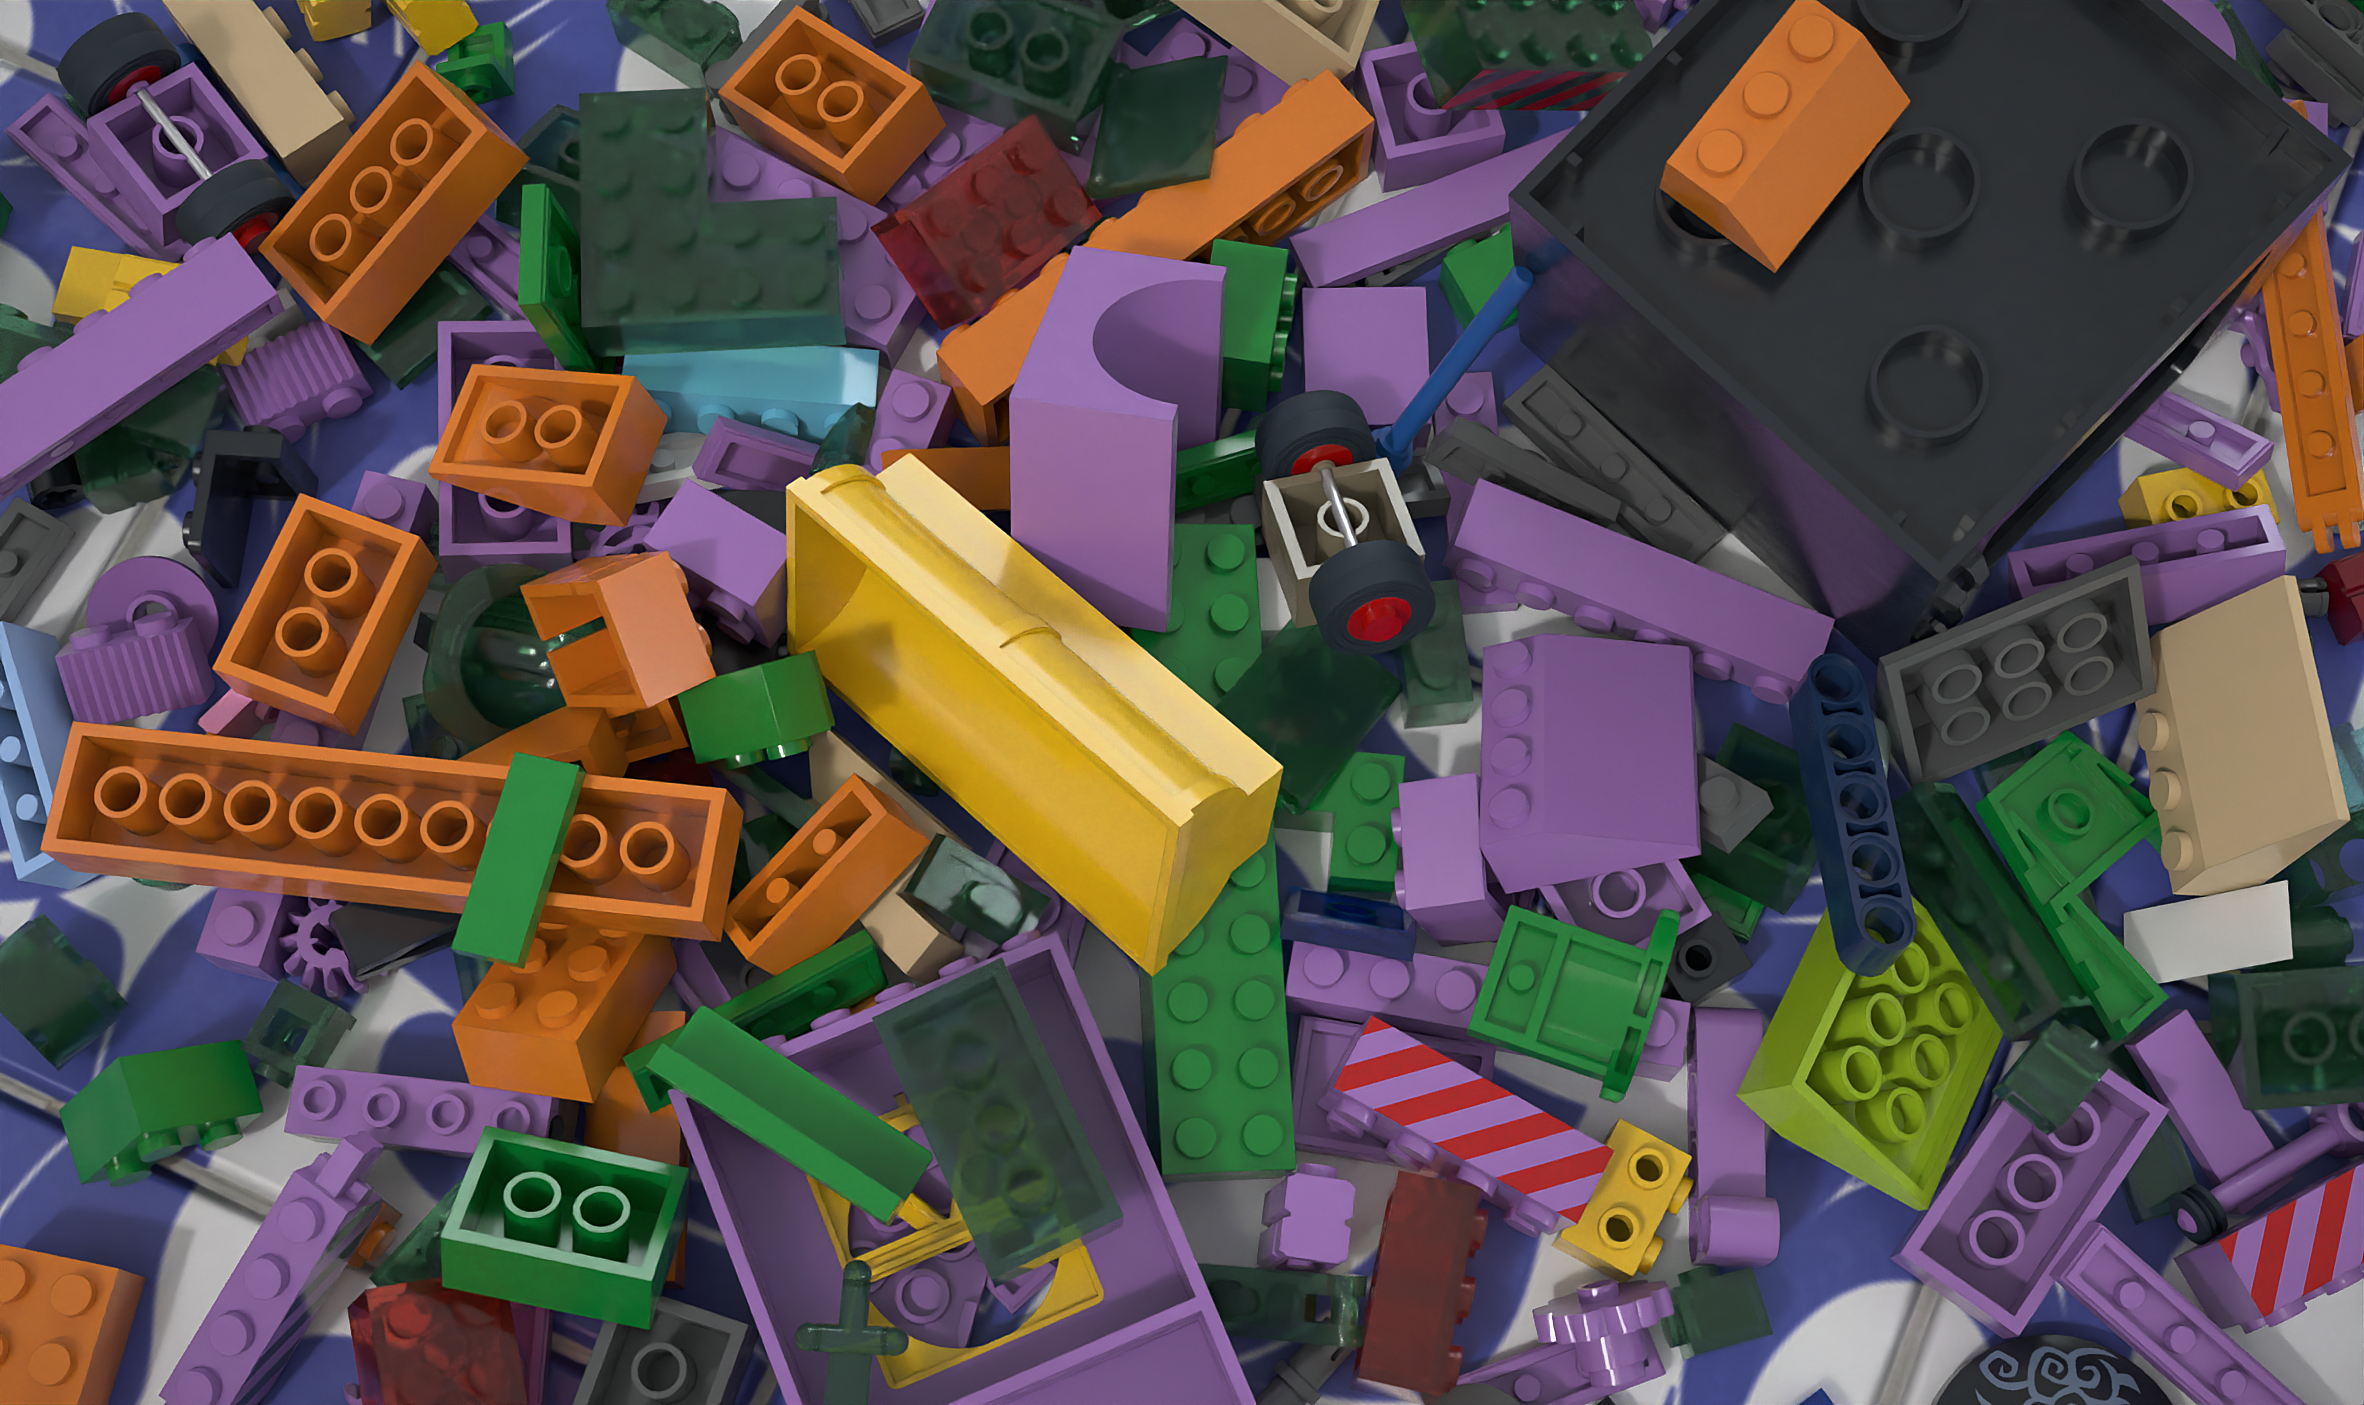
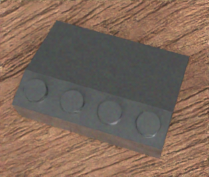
[1873,554,2156,792]

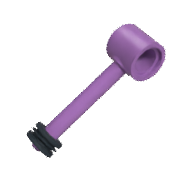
[2169,1078,2364,1245]

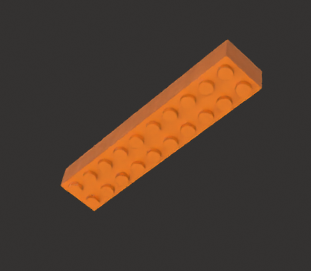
[40,721,744,942]

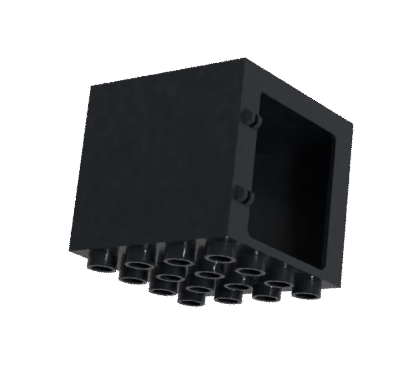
[1508,0,2354,667]

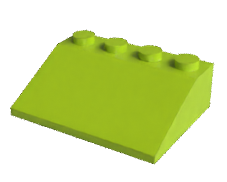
[1736,879,2019,1211]

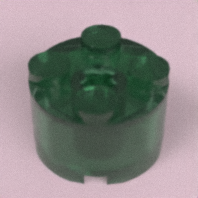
[0,913,129,1072]

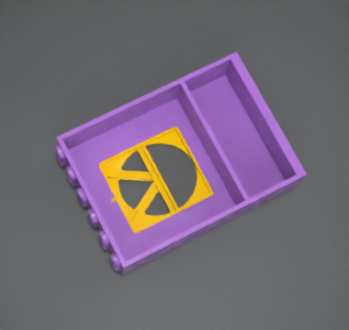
[668,930,1257,1405]

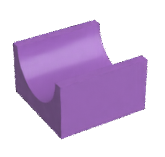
[1009,245,1227,633]

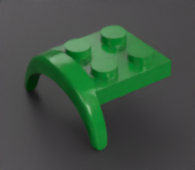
[1467,904,1680,1103]

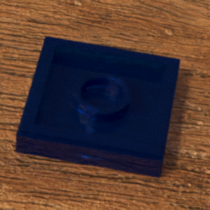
[1279,885,1417,962]

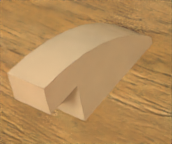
[809,729,972,985]

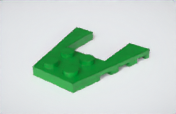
[1975,730,2275,1043]

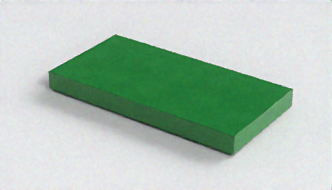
[518,184,617,374]

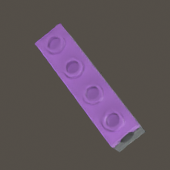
[284,1065,580,1159]

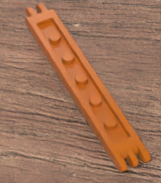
[2262,99,2364,554]

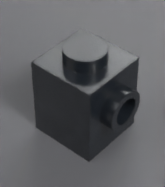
[1660,910,1753,1008]

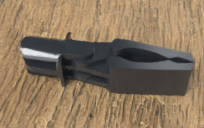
[328,902,462,981]

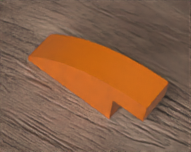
[456,695,690,778]

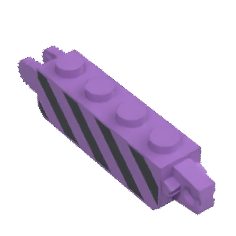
[158,1131,385,1405]

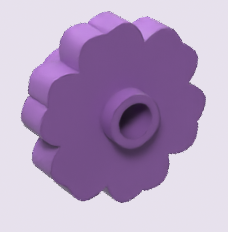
[1532,1279,1675,1387]

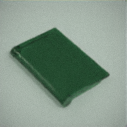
[1085,55,1229,200]
[1214,618,1403,816]

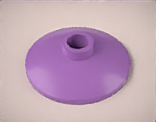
[86,556,220,655]

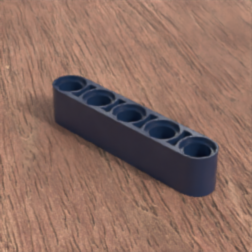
[1789,653,1916,977]

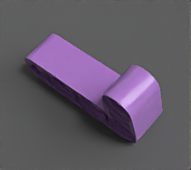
[1687,1006,1780,1268]

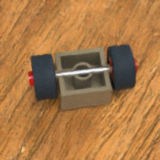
[1254,390,1436,656]

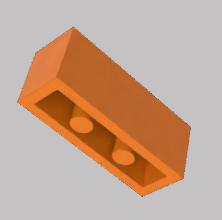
[723,773,931,976]

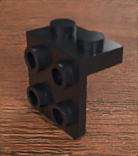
[182,425,319,589]

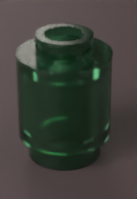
[2252,905,2354,978]

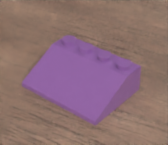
[1479,633,1701,894]

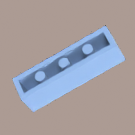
[0,621,100,890]

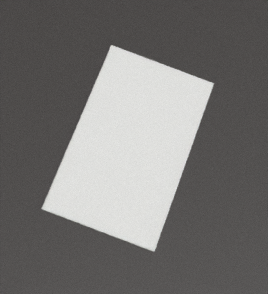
[2123,880,2293,984]

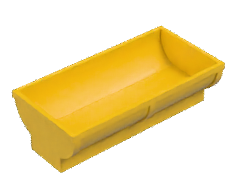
[786,453,1284,977]

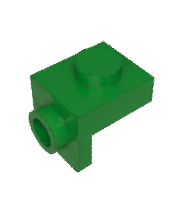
[436,21,515,105]

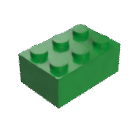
[440,1125,689,1330]

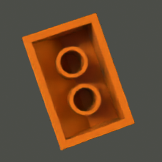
[1659,0,1911,273]

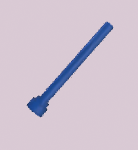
[1371,266,1535,481]

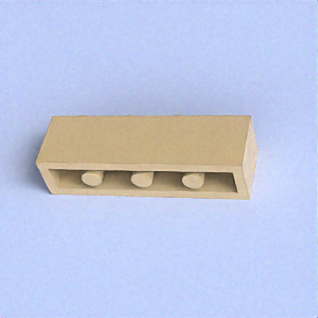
[160,0,357,186]

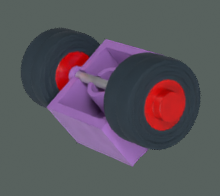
[58,12,296,257]

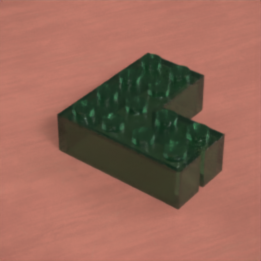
[579,87,847,357]

